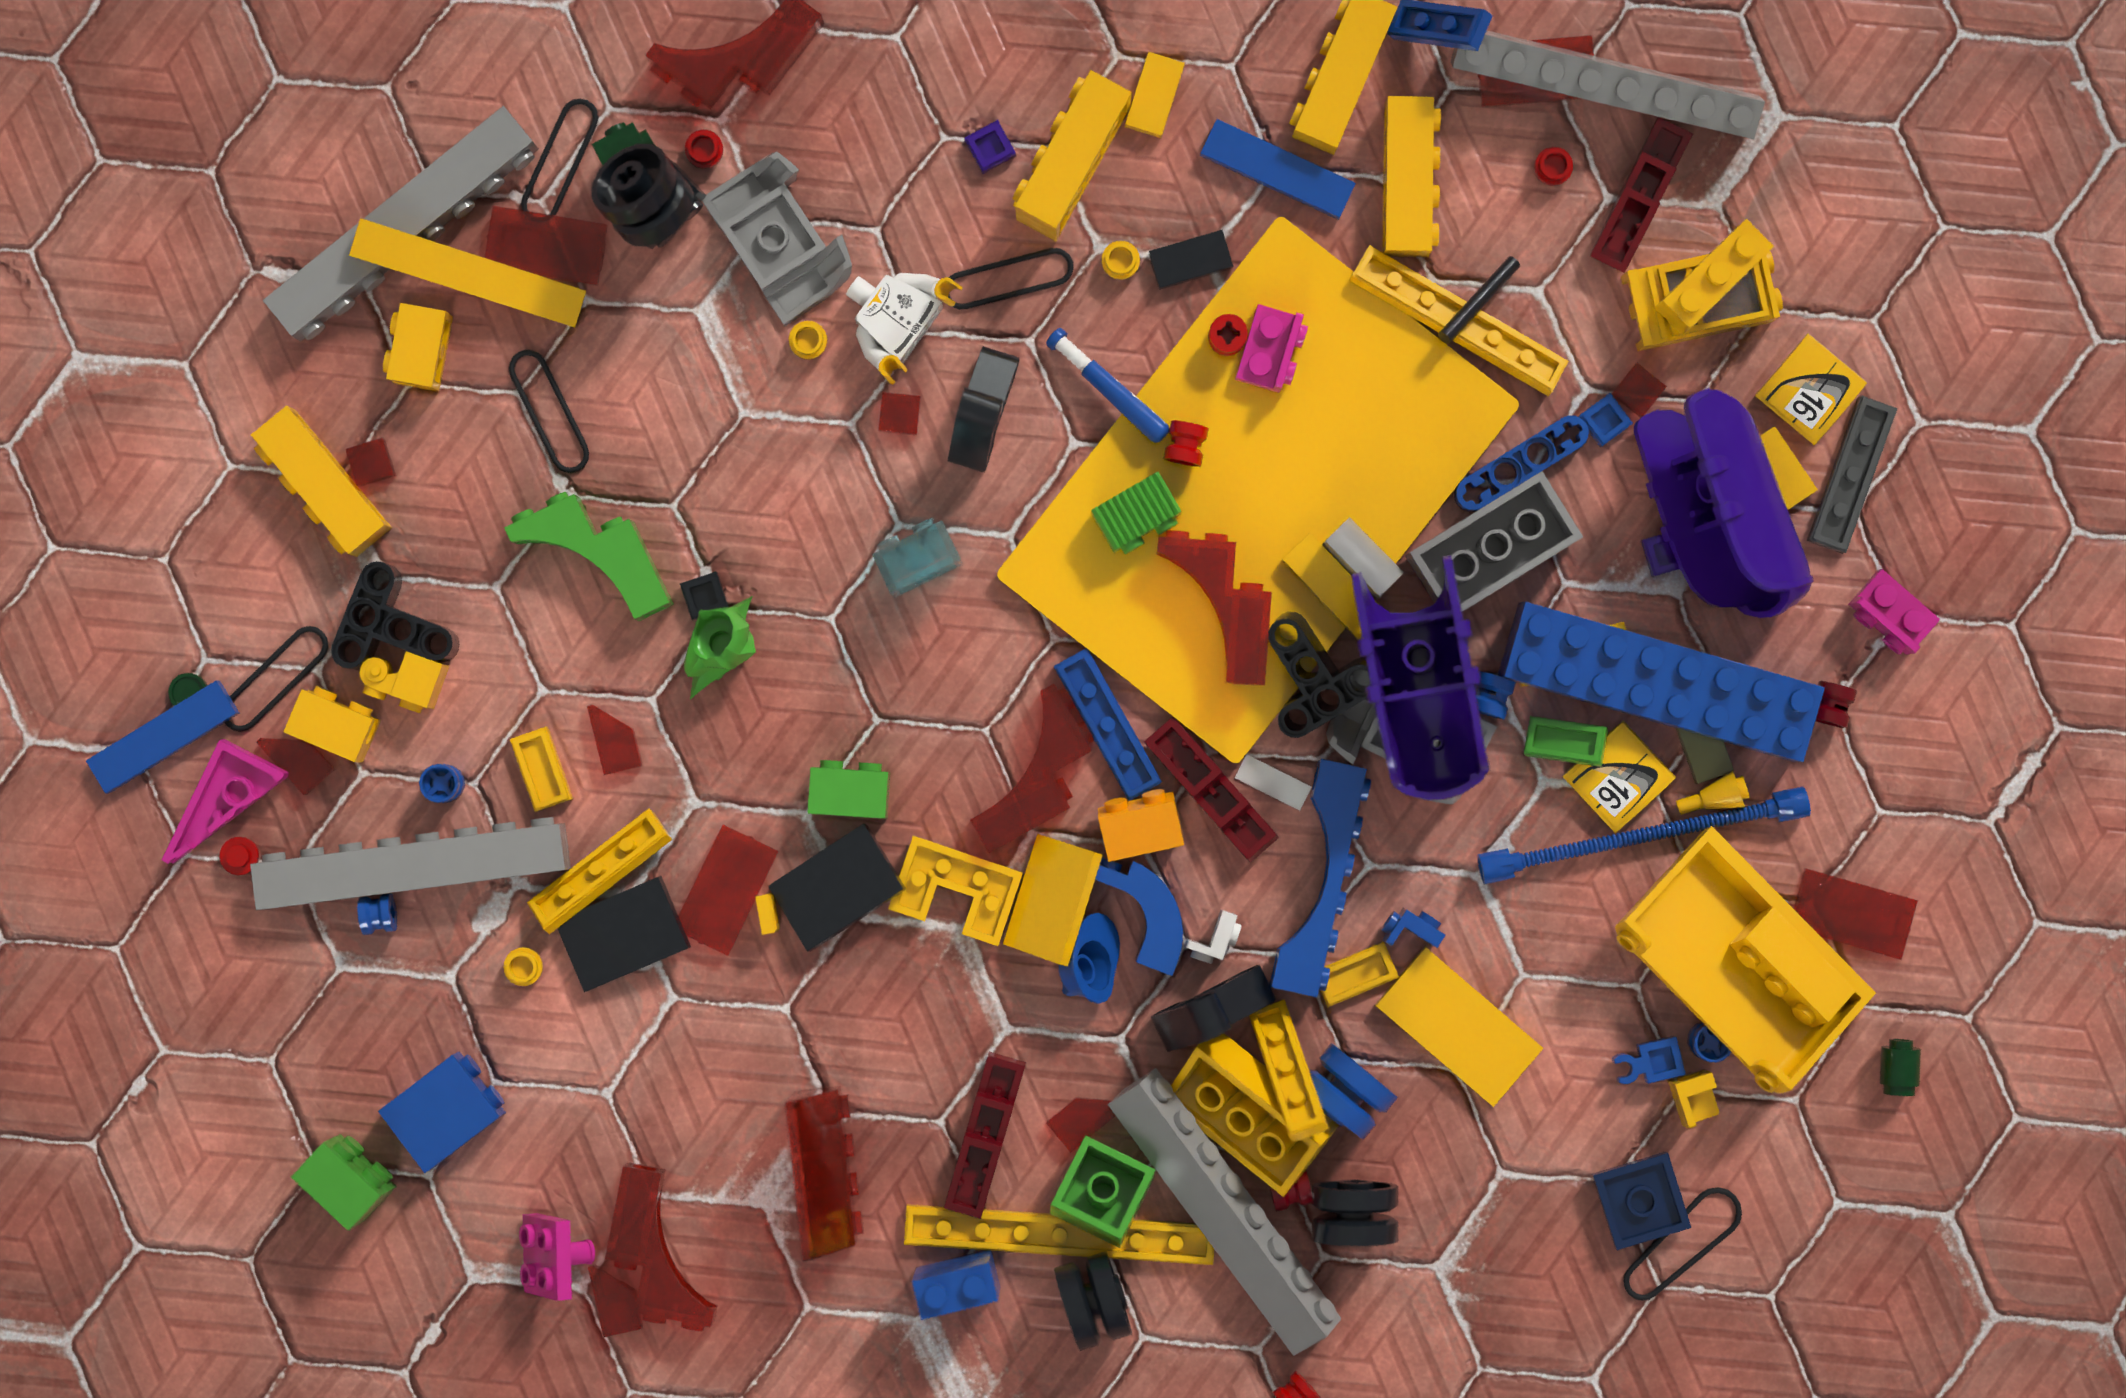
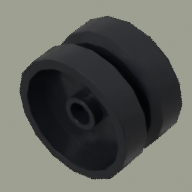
[591,144,694,246]
[1312,1179,1398,1246]
[1054,1251,1132,1351]

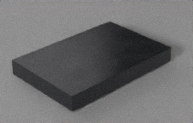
[768,823,906,952]
[557,876,691,992]

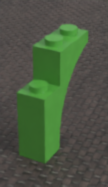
[504,492,674,621]

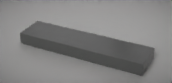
[1807,395,1898,554]

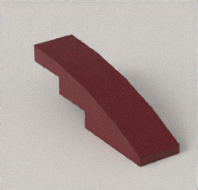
[1590,117,1693,273]
[1144,717,1279,863]
[944,1052,1026,1219]

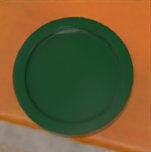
[168,673,207,706]

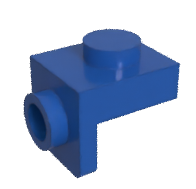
[1381,908,1446,948]

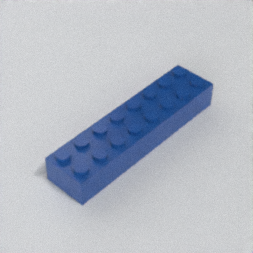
[1498,602,1825,762]

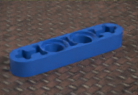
[1454,415,1589,512]

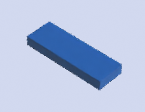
[1387,0,1493,51]

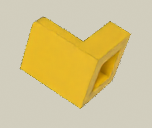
[1668,1069,1719,1129]

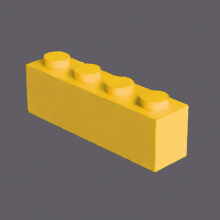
[1289,0,1397,155]
[1382,96,1441,257]
[251,405,392,557]

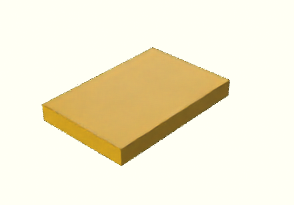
[1003,834,1103,967]

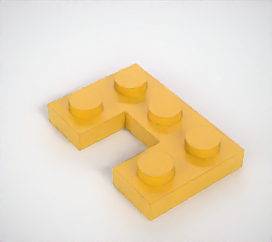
[888,835,1023,946]

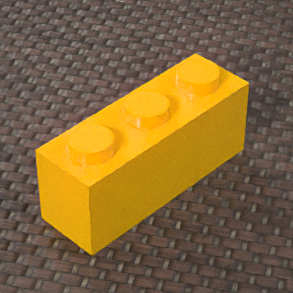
[1654,219,1774,335]
[1729,906,1856,1028]

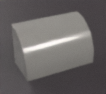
[1322,517,1404,600]

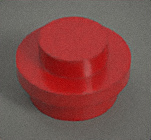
[685,130,724,169]
[1534,147,1573,186]
[219,837,259,875]

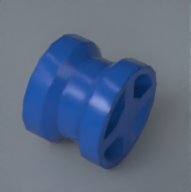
[357,893,397,935]

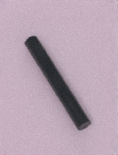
[1438,256,1520,344]

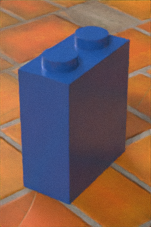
[378,1051,506,1173]
[912,1250,1000,1320]

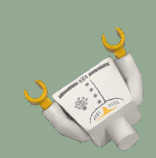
[846,273,963,385]

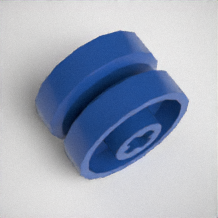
[1309,1043,1398,1140]

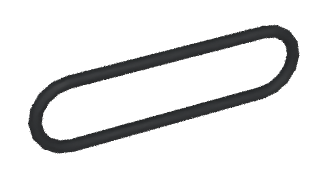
[521,98,599,223]
[948,248,1074,310]
[509,350,589,473]
[225,626,328,732]

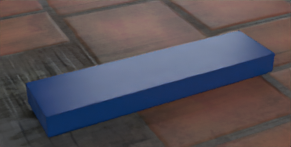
[1200,119,1356,220]
[1053,648,1162,801]
[86,680,240,794]

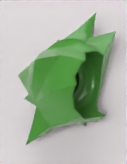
[684,596,756,700]

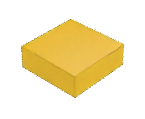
[755,893,780,935]

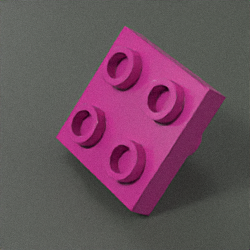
[519,1213,595,1301]

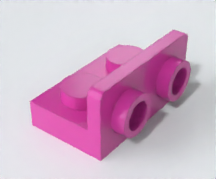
[1235,304,1308,393]
[1848,569,1940,655]

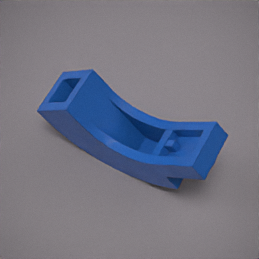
[1095,857,1183,976]

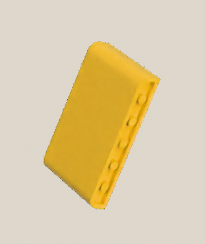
[1615,826,1876,1093]

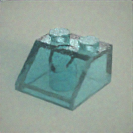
[872,518,963,598]

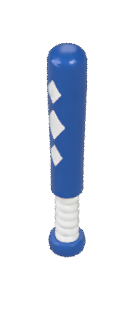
[1046,328,1169,443]

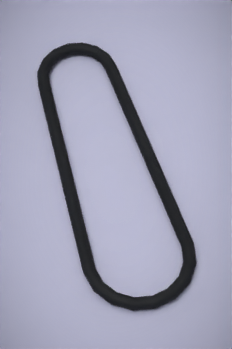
[1623,1187,1742,1301]

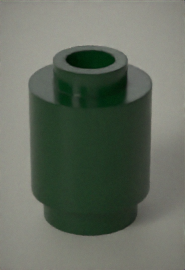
[1880,1039,1921,1096]

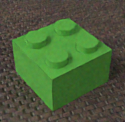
[291,1134,397,1231]
[1050,1135,1156,1248]

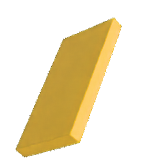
[1375,946,1544,1107]

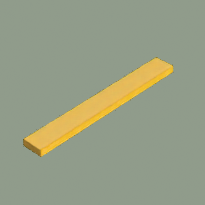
[904,1204,1214,1265]

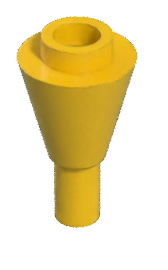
[1676,771,1750,815]

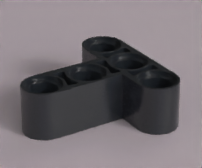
[948,346,1020,472]
[331,561,460,670]
[1268,611,1371,738]
[1151,964,1277,1052]

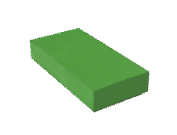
[1524,716,1608,767]

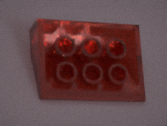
[785,1086,864,1262]

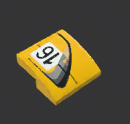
[1755,333,1867,445]
[1562,720,1676,833]

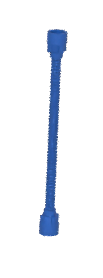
[1477,786,1811,885]

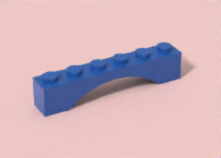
[1269,759,1371,997]

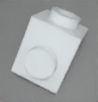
[1185,910,1242,964]

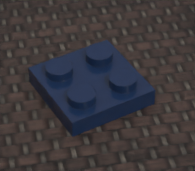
[1592,1152,1692,1250]

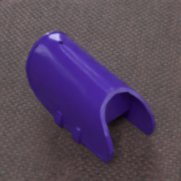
[1634,388,1814,618]
[1352,556,1490,800]

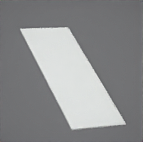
[1235,754,1312,811]

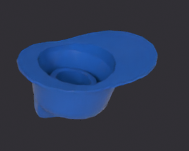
[1058,913,1120,1004]

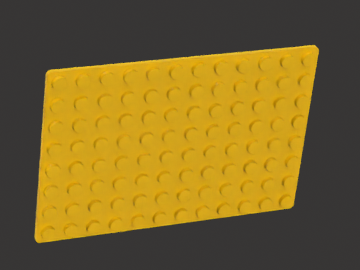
[997,217,1519,763]

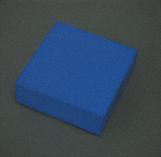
[1578,393,1633,447]

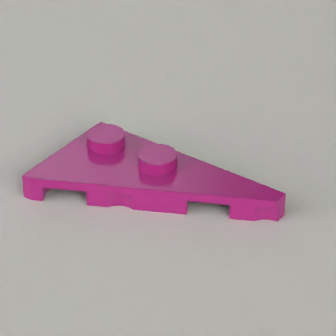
[162,739,289,864]

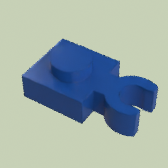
[1612,1036,1686,1084]

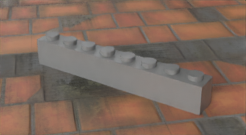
[1451,31,1765,139]
[263,106,539,341]
[250,817,571,910]
[1107,1068,1342,1356]

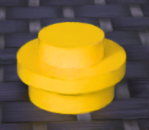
[1102,241,1140,280]
[789,321,827,360]
[503,947,543,986]

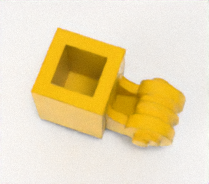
[359,651,450,713]

